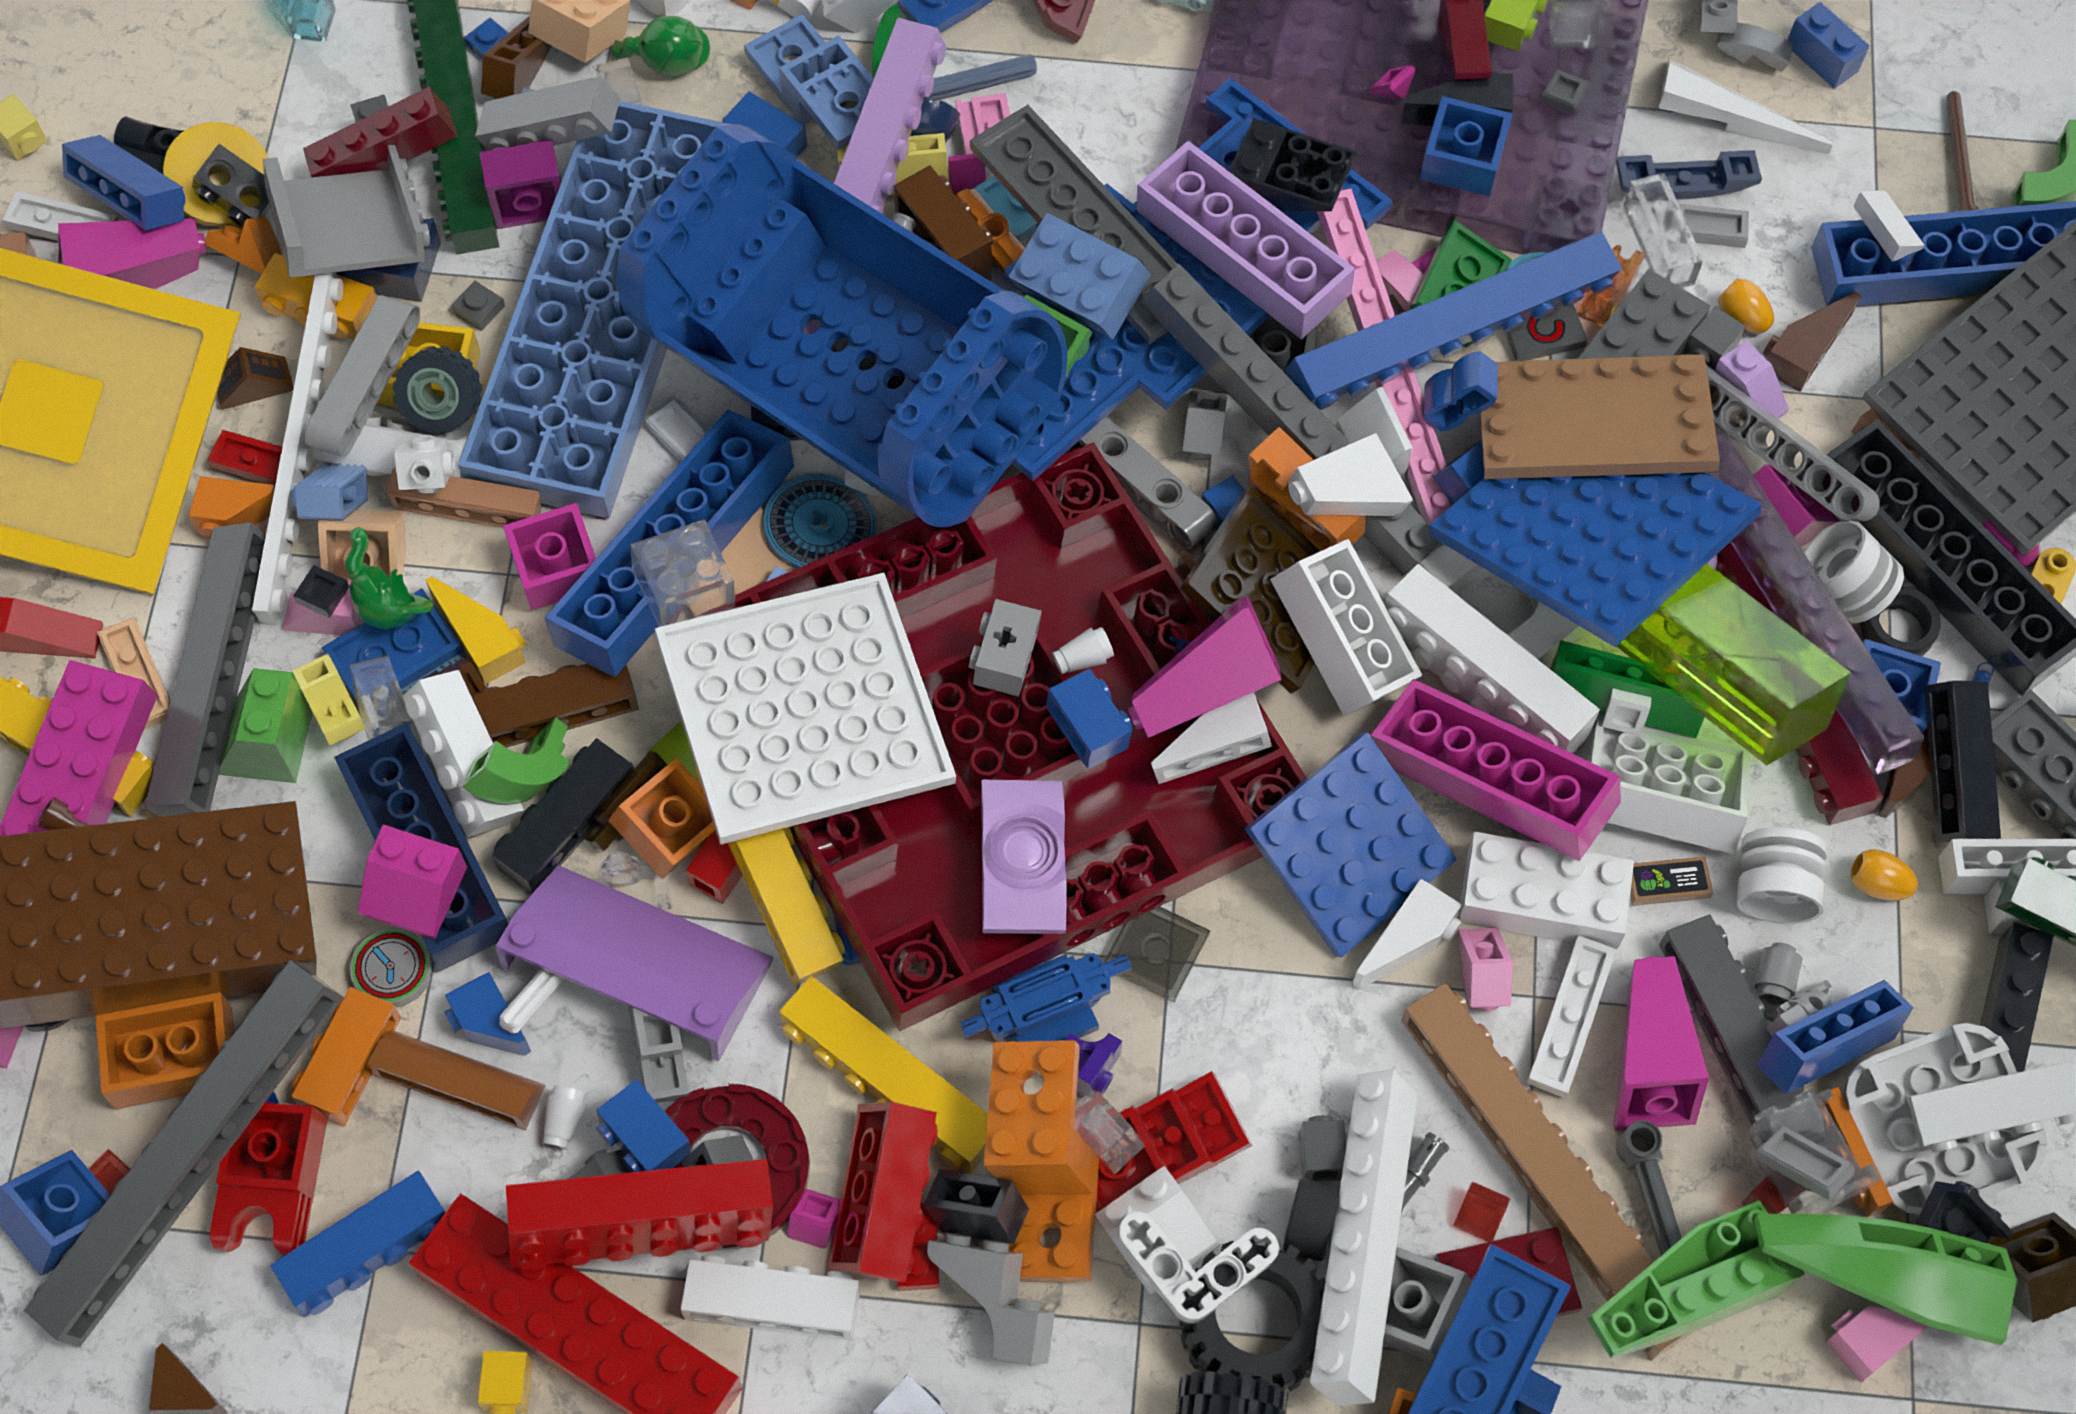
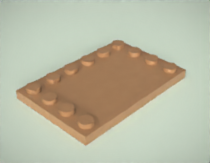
[1480,354,1720,479]

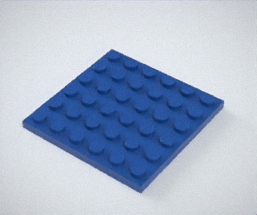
[1429,472,1762,647]

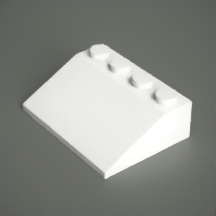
[1587,713,1751,854]

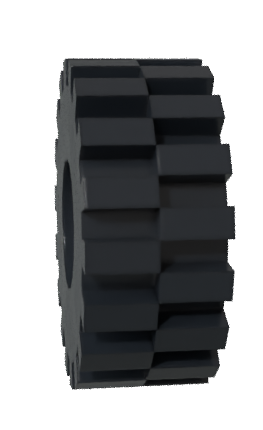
[1176,1372,1288,1414]

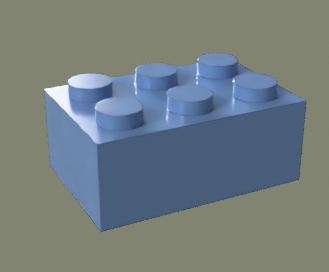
[1009,213,1151,339]

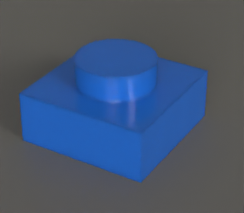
[464,17,509,60]

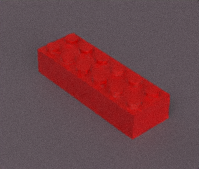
[505,1159,773,1271]

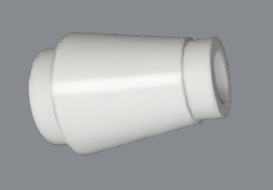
[1052,627,1114,674]
[542,1085,587,1149]

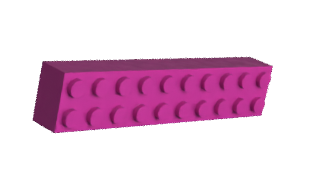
[0,660,158,1069]

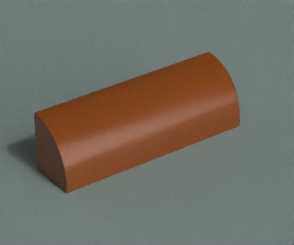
[367,1030,546,1130]

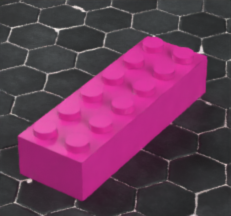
[1371,679,1621,862]

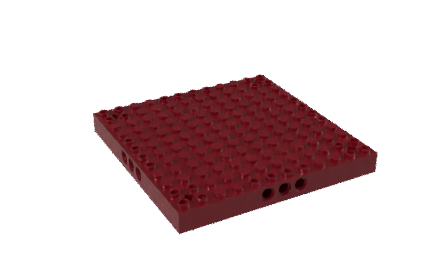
[682,442,1307,1032]

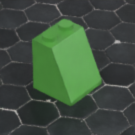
[219,668,313,783]

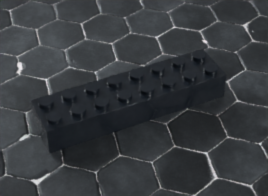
[1822,419,2076,696]

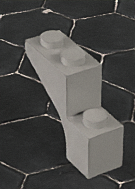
[928,1233,1055,1366]

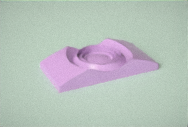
[981,780,1066,934]

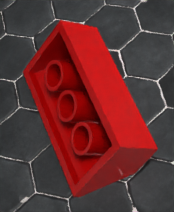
[826,1101,938,1282]

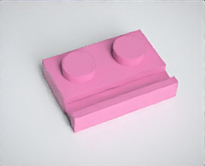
[955,93,1010,154]

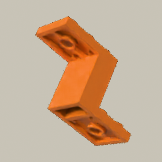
[984,1041,1099,1282]

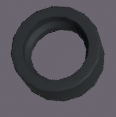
[1861,587,1941,656]

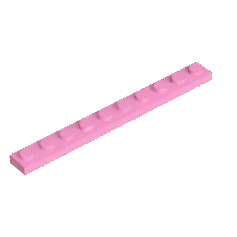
[1317,189,1452,525]

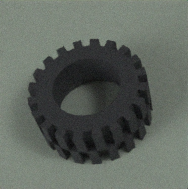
[1180,1239,1326,1392]

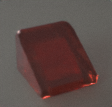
[1453,1182,1511,1242]

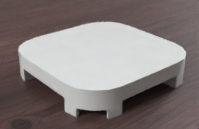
[1844,1023,2048,1216]

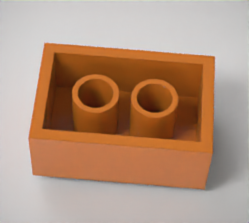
[95,992,235,1109]

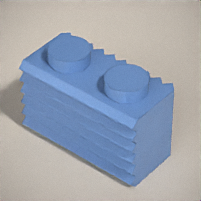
[291,463,369,521]

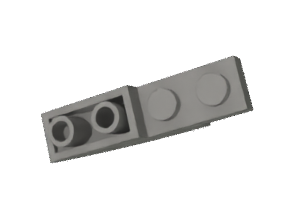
[629,1006,689,1103]

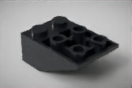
[1229,118,1357,212]

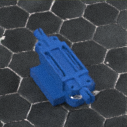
[959,953,1132,1042]

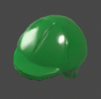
[610,16,710,76]
[345,527,433,629]

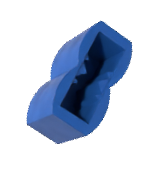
[1423,351,1498,432]

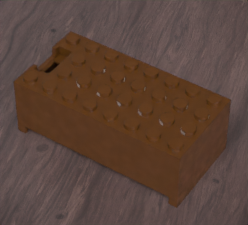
[0,801,317,1029]

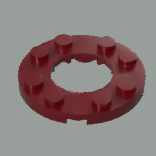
[664,1083,810,1250]

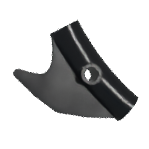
[114,116,185,174]

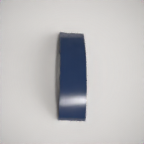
[1615,150,1762,200]

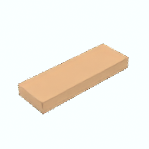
[97,617,171,730]

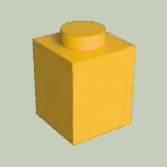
[478,1350,533,1414]

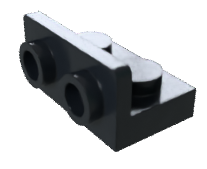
[1915,1181,2013,1243]

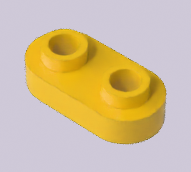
[2031,548,2076,604]

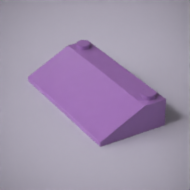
[496,865,774,1061]

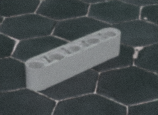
[305,295,420,457]

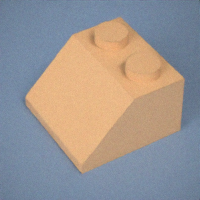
[318,510,406,581]

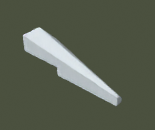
[1659,58,1833,154]

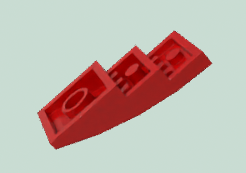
[1080,1071,1253,1220]

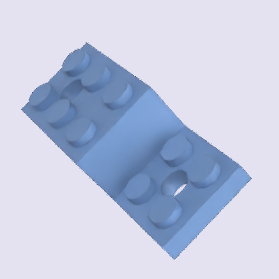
[744,14,874,150]

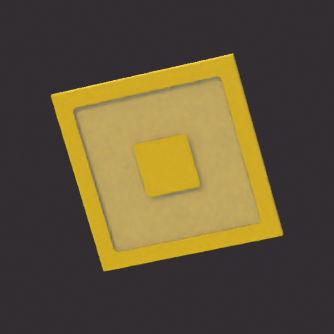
[0,248,241,595]

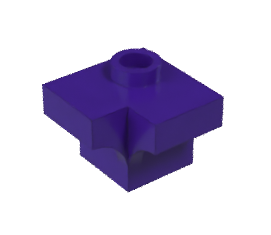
[1065,1033,1123,1104]

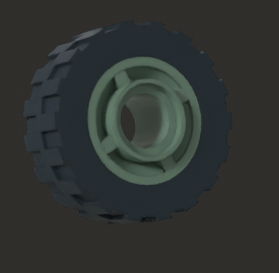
[392,346,483,434]

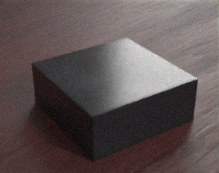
[293,565,350,618]

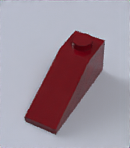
[1438,0,1492,79]

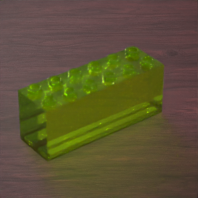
[1616,564,1851,766]

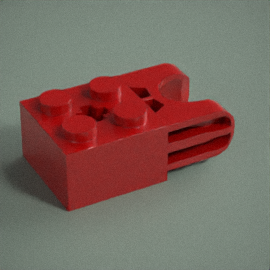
[210,1103,328,1256]

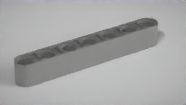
[1706,364,1880,521]

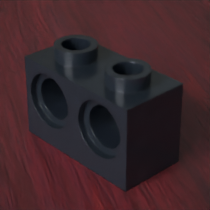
[192,144,270,227]

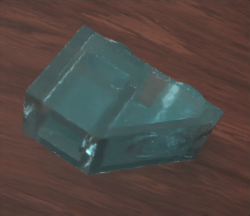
[265,0,336,42]

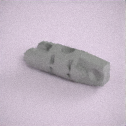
[1766,980,1843,1037]

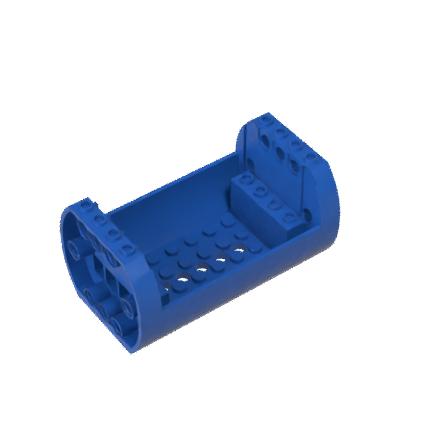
[617,124,1067,527]

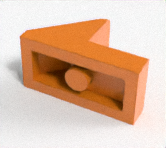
[204,216,282,274]

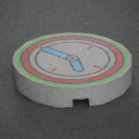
[350,927,433,1007]

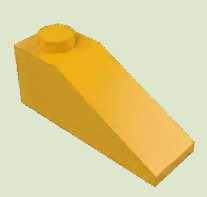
[425,576,527,685]

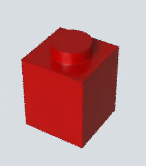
[686,833,742,904]

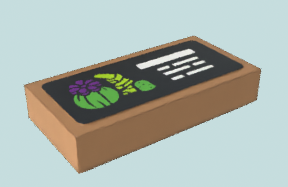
[1630,856,1713,906]

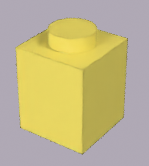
[0,94,48,161]

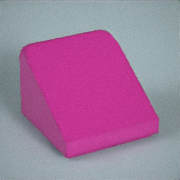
[948,153,986,196]
[787,1189,840,1248]

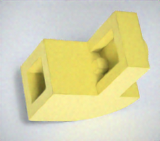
[292,654,366,746]

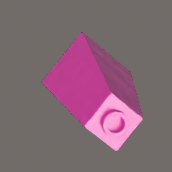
[58,218,206,289]
[1128,595,1281,738]
[1613,956,1709,1131]

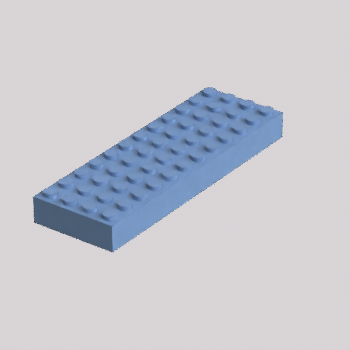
[458,101,732,519]

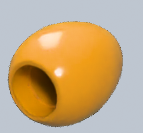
[1718,278,1774,334]
[1850,849,1918,901]

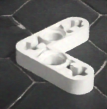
[1118,1212,1279,1323]

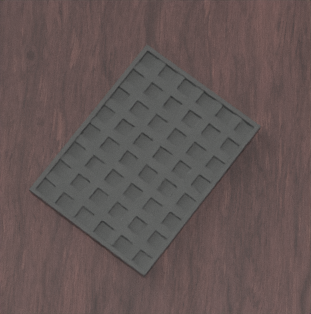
[1862,221,2076,556]

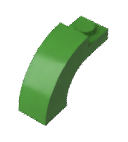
[2013,119,2076,207]
[462,717,570,804]

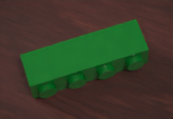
[1550,640,1712,738]

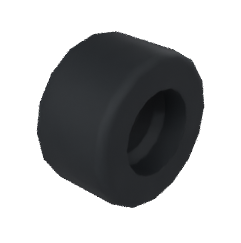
[1283,1178,1340,1261]

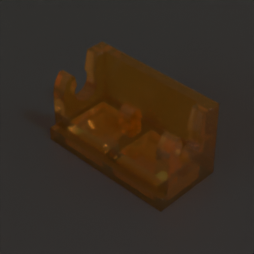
[1577,245,1646,327]

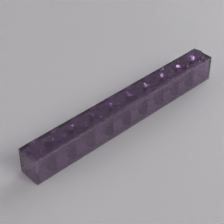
[1706,432,1924,775]

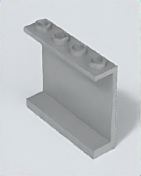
[262,145,430,277]

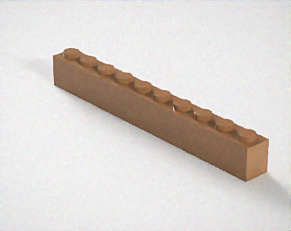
[1401,982,1692,1361]

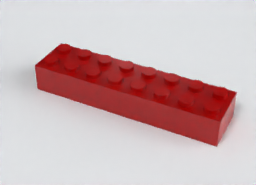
[408,1193,743,1414]

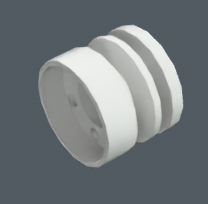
[1797,520,1904,624]
[1737,827,1827,924]

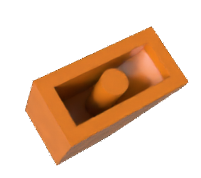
[189,476,275,539]

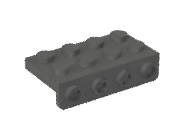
[1991,689,2076,839]

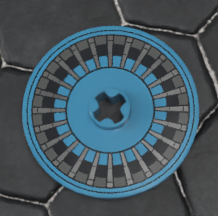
[763,475,877,569]

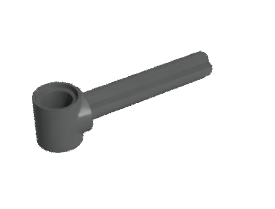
[1616,1120,1682,1256]

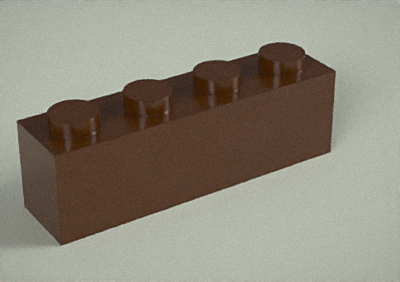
[471,663,639,748]

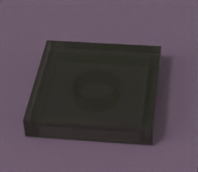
[1103,906,1211,1002]

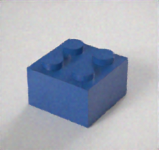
[1420,96,1513,197]

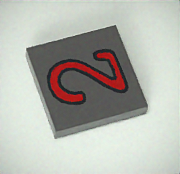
[1505,303,1588,361]

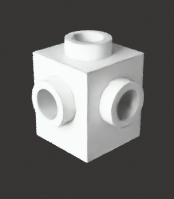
[394,435,455,493]

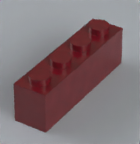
[303,86,458,178]

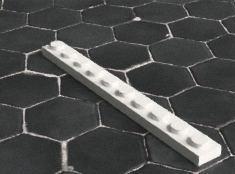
[252,272,344,625]

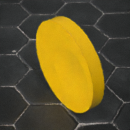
[163,122,268,227]

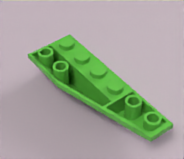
[1588,1200,1805,1358]
[1753,1213,2017,1346]

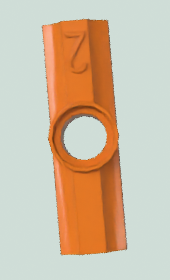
[956,188,1025,274]

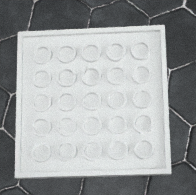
[655,573,956,845]

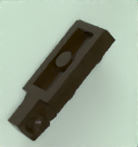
[584,751,667,851]

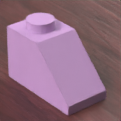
[1715,340,1789,419]

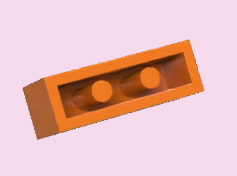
[291,987,401,1127]

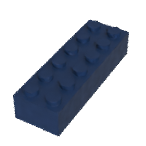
[334,723,509,972]

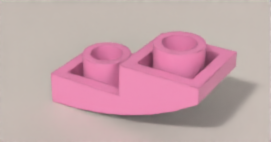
[1376,250,1424,312]

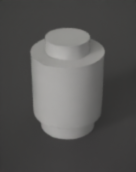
[1754,942,1803,1006]

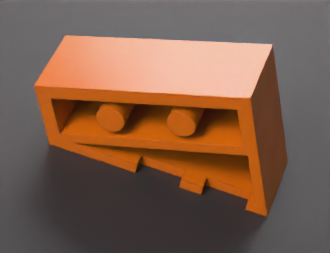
[1248,427,1366,551]

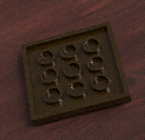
[1180,485,1320,694]

